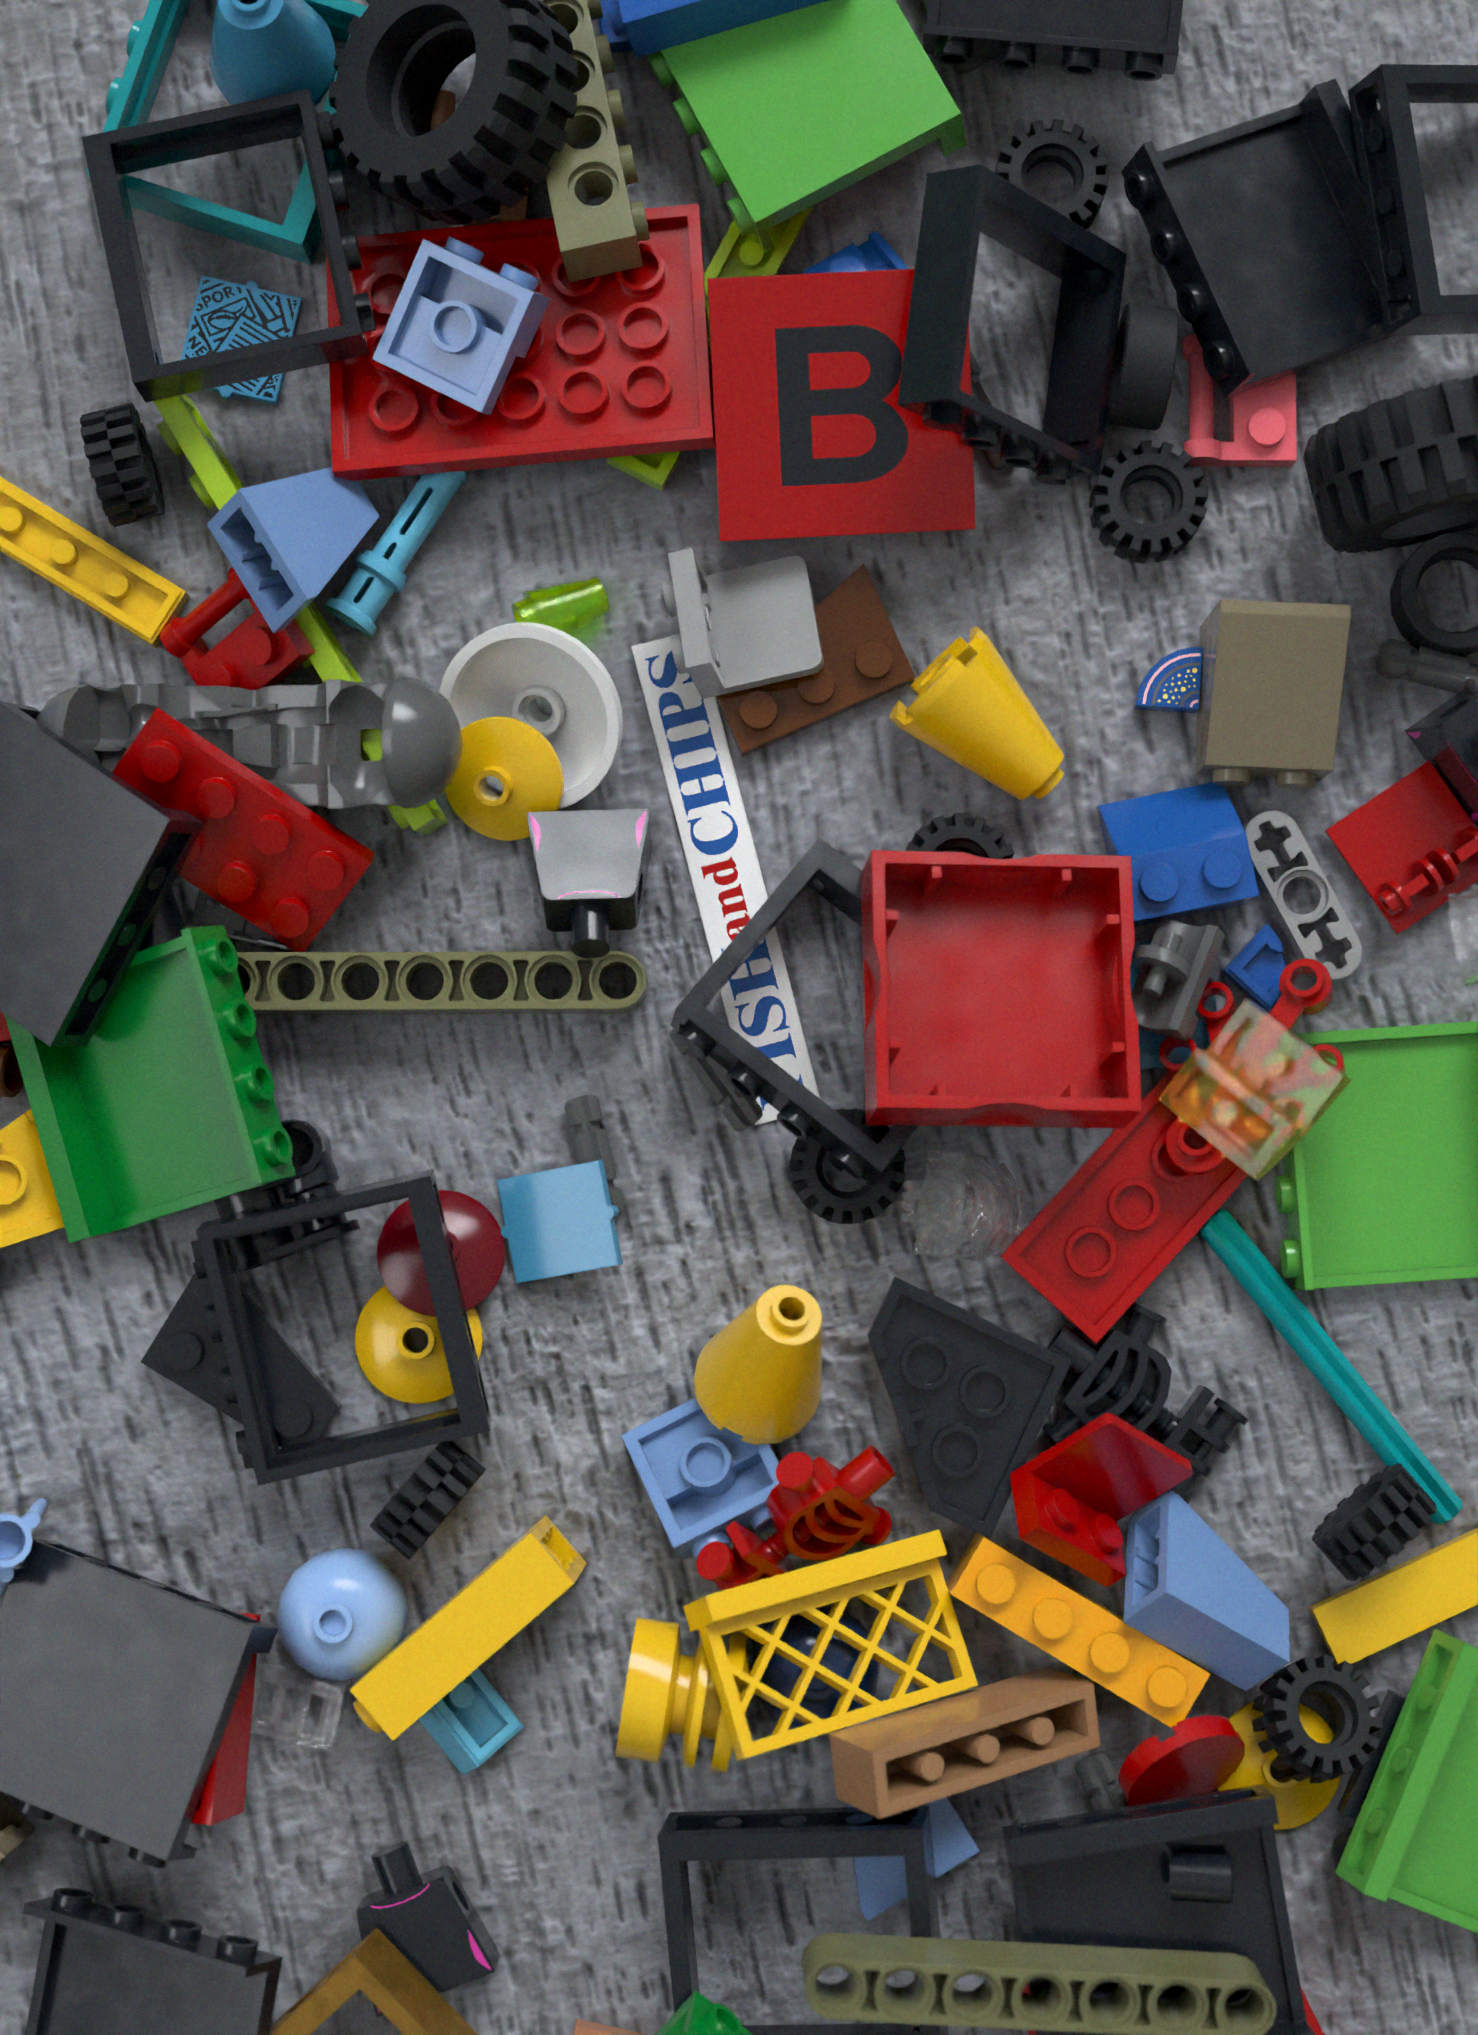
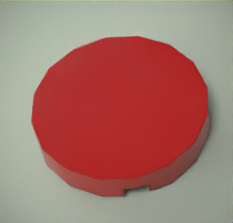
[1118,1715,1245,1806]

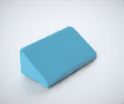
[419,1668,524,1775]

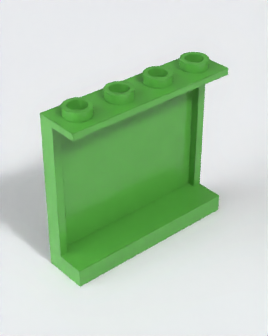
[646,0,967,253]
[1266,1021,1478,1290]
[1335,1629,1478,1933]

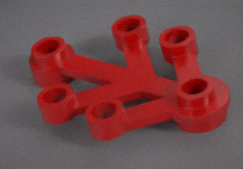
[1159,959,1345,1175]

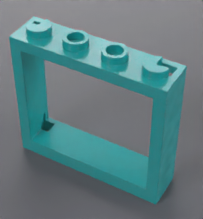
[86,0,368,265]

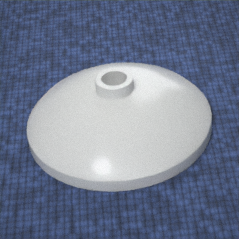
[439,622,623,809]

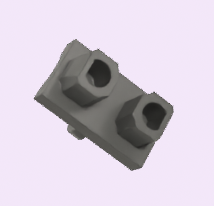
[1131,917,1225,1041]

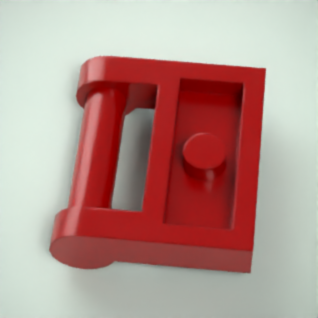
[160,567,315,690]

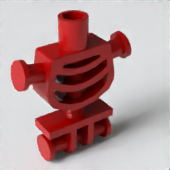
[696,1445,895,1591]

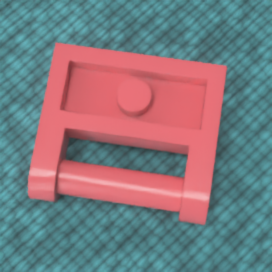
[1182,334,1297,467]

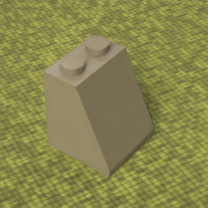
[1195,599,1351,790]

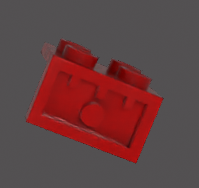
[1010,1413,1193,1587]

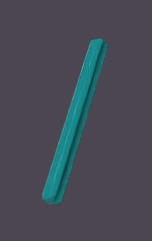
[1199,1209,1463,1525]

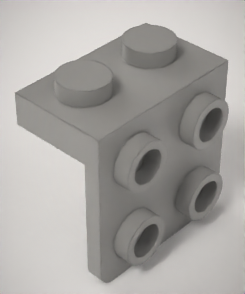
[662,548,824,699]

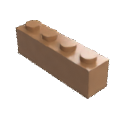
[829,1666,1100,1819]

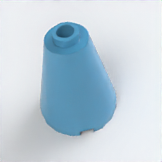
[209,0,336,106]

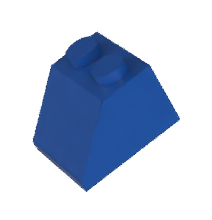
[1097,782,1260,927]

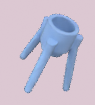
[0,1498,47,1597]

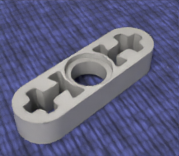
[1243,811,1362,982]

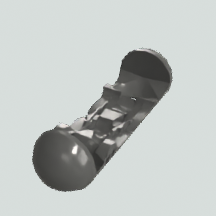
[36,677,462,809]

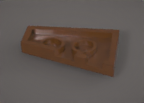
[717,564,915,757]

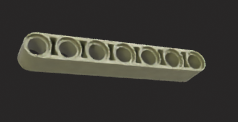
[237,951,648,1015]
[801,1933,1276,2035]

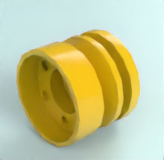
[616,1617,751,1773]

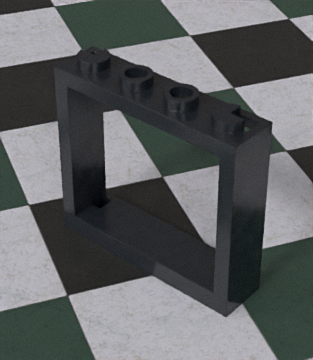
[1348,64,1478,336]
[82,89,376,402]
[897,164,1127,485]
[671,837,919,1185]
[190,1169,492,1486]
[658,1805,949,2035]

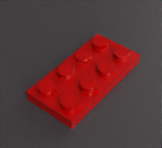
[112,707,375,952]
[999,1071,1268,1344]

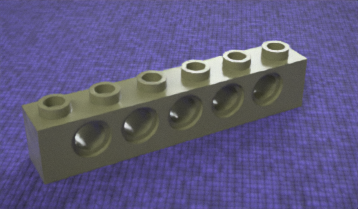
[541,0,651,283]

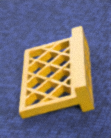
[683,1529,978,1761]

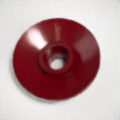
[377,1190,505,1317]

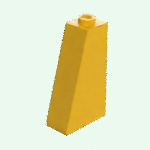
[350,1515,587,1741]

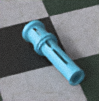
[324,471,467,638]

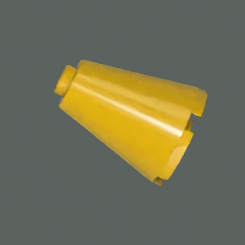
[889,626,1064,800]
[693,1285,822,1445]

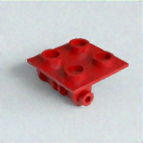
[1325,760,1478,935]

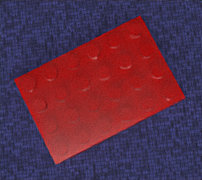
[326,203,716,481]

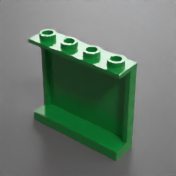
[4,925,296,1244]

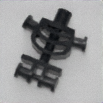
[1041,1303,1249,1504]

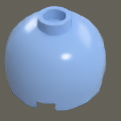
[277,1547,409,1681]

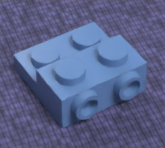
[372,236,550,415]
[621,1397,779,1561]

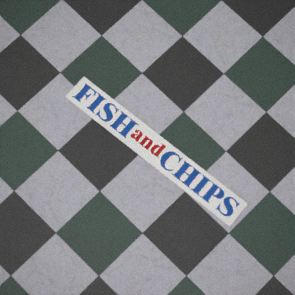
[631,634,820,1125]

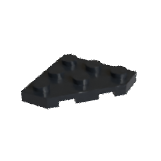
[867,1277,1072,1539]

